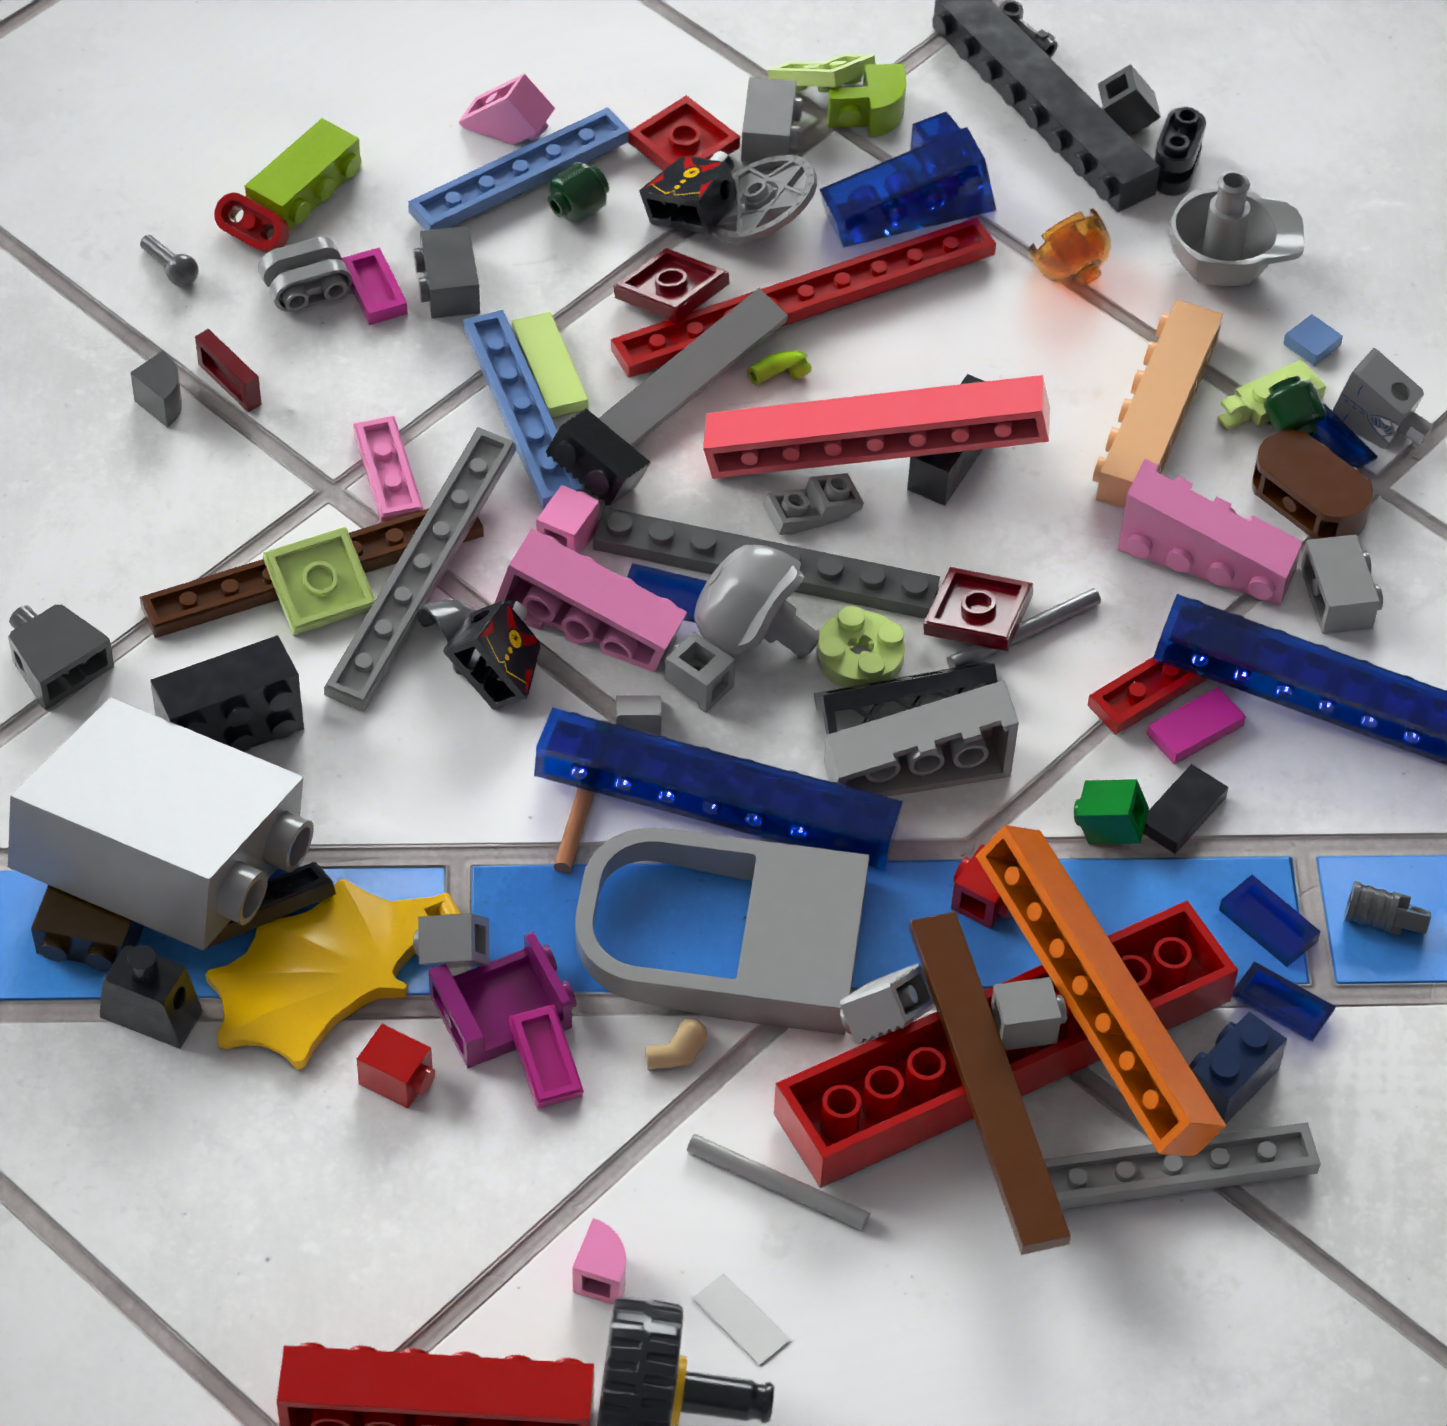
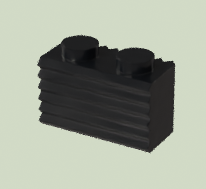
[546,408,651,505]

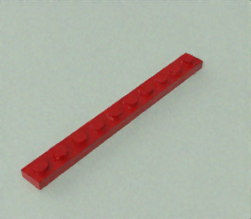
[611,217,996,378]

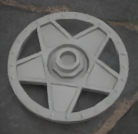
[711,155,817,243]

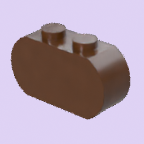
[1252,430,1373,539]

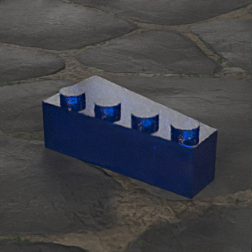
[819,127,997,248]

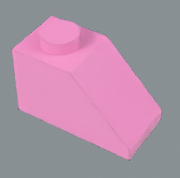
[458,73,555,145]

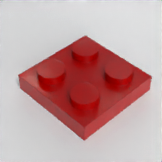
[628,95,741,171]

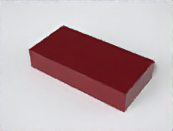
[195,328,262,412]

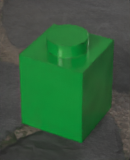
[1074,779,1149,844]

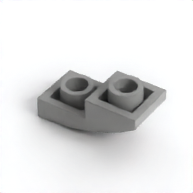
[763,473,864,535]

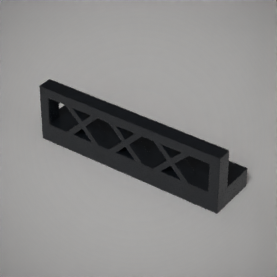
[814,662,998,735]

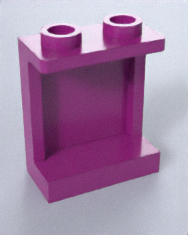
[428,932,577,1069]

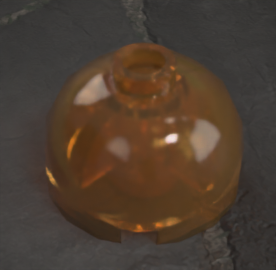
[1027,209,1111,286]

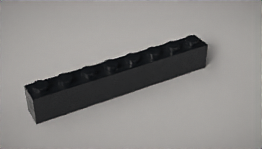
[932,0,1160,213]

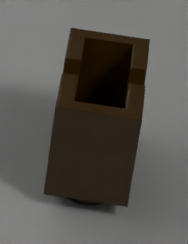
[31,885,144,971]

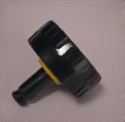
[596,1296,775,1426]

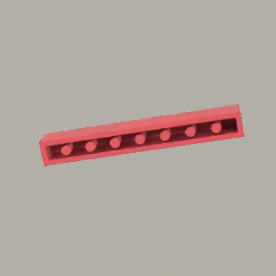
[703,375,1050,479]

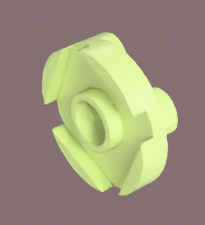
[816,606,905,687]

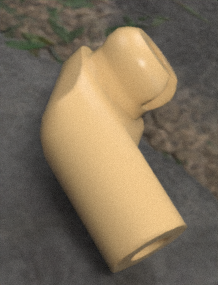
[645,1018,707,1070]

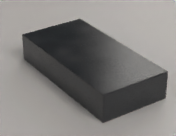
[1143,764,1229,854]

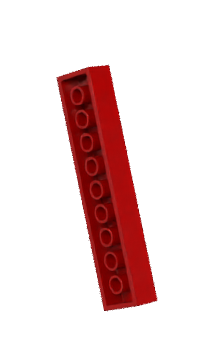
[773,900,1238,1188]

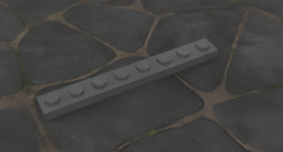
[593,507,940,619]

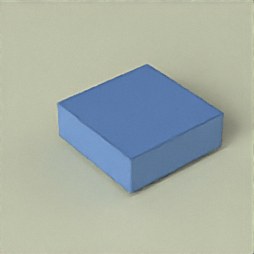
[1283,314,1343,366]

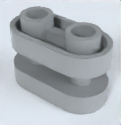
[258,237,352,312]

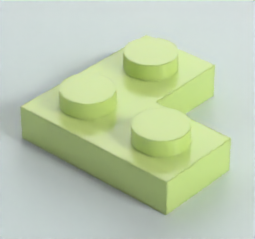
[768,54,876,93]

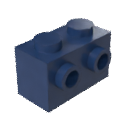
[1189,1011,1287,1124]

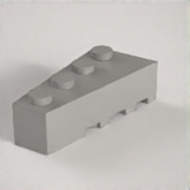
[824,680,1019,805]

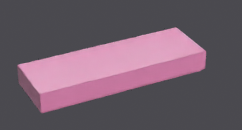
[353,416,424,523]

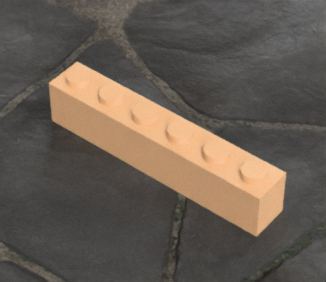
[1092,299,1223,509]

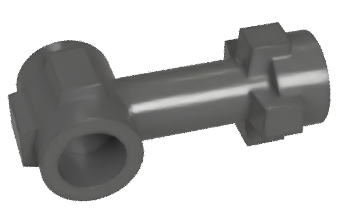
[999,0,1058,58]

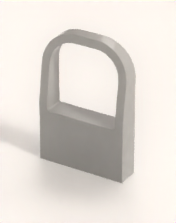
[575,827,869,1035]

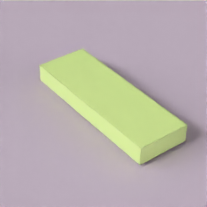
[511,311,588,418]

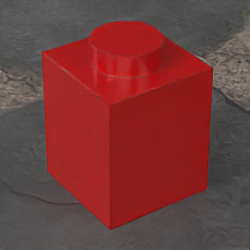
[356,1024,435,1109]

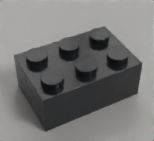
[150,635,304,752]

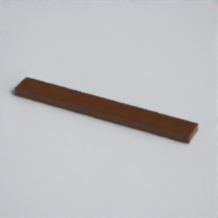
[139,508,484,638]
[909,911,1071,1255]

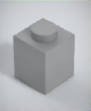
[413,913,489,968]
[990,977,1067,1050]

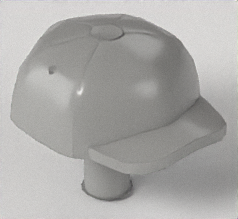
[1168,172,1305,286]
[694,545,820,659]

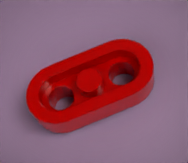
[214,192,289,253]

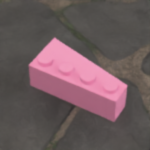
[1117,458,1303,606]
[495,528,687,672]

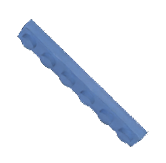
[408,107,630,230]
[463,310,583,509]

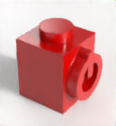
[951,844,1012,929]

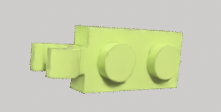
[1217,360,1326,430]

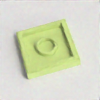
[263,526,375,636]

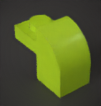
[827,63,906,137]

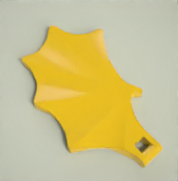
[205,879,461,1070]

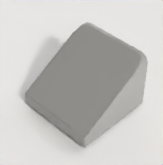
[616,695,662,735]

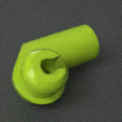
[747,350,812,386]

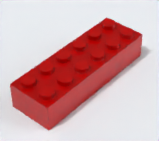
[276,1342,594,1426]

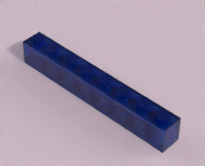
[1153,594,1447,765]
[534,707,903,870]

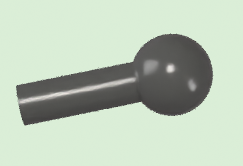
[140,235,199,286]

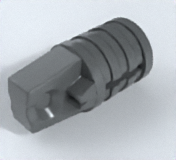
[1344,881,1432,936]

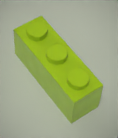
[244,118,361,231]

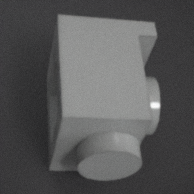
[664,632,735,713]

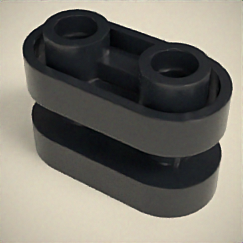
[1155,107,1206,196]

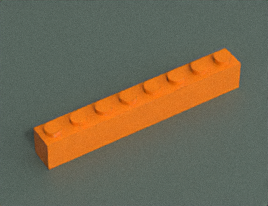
[976,825,1226,1157]

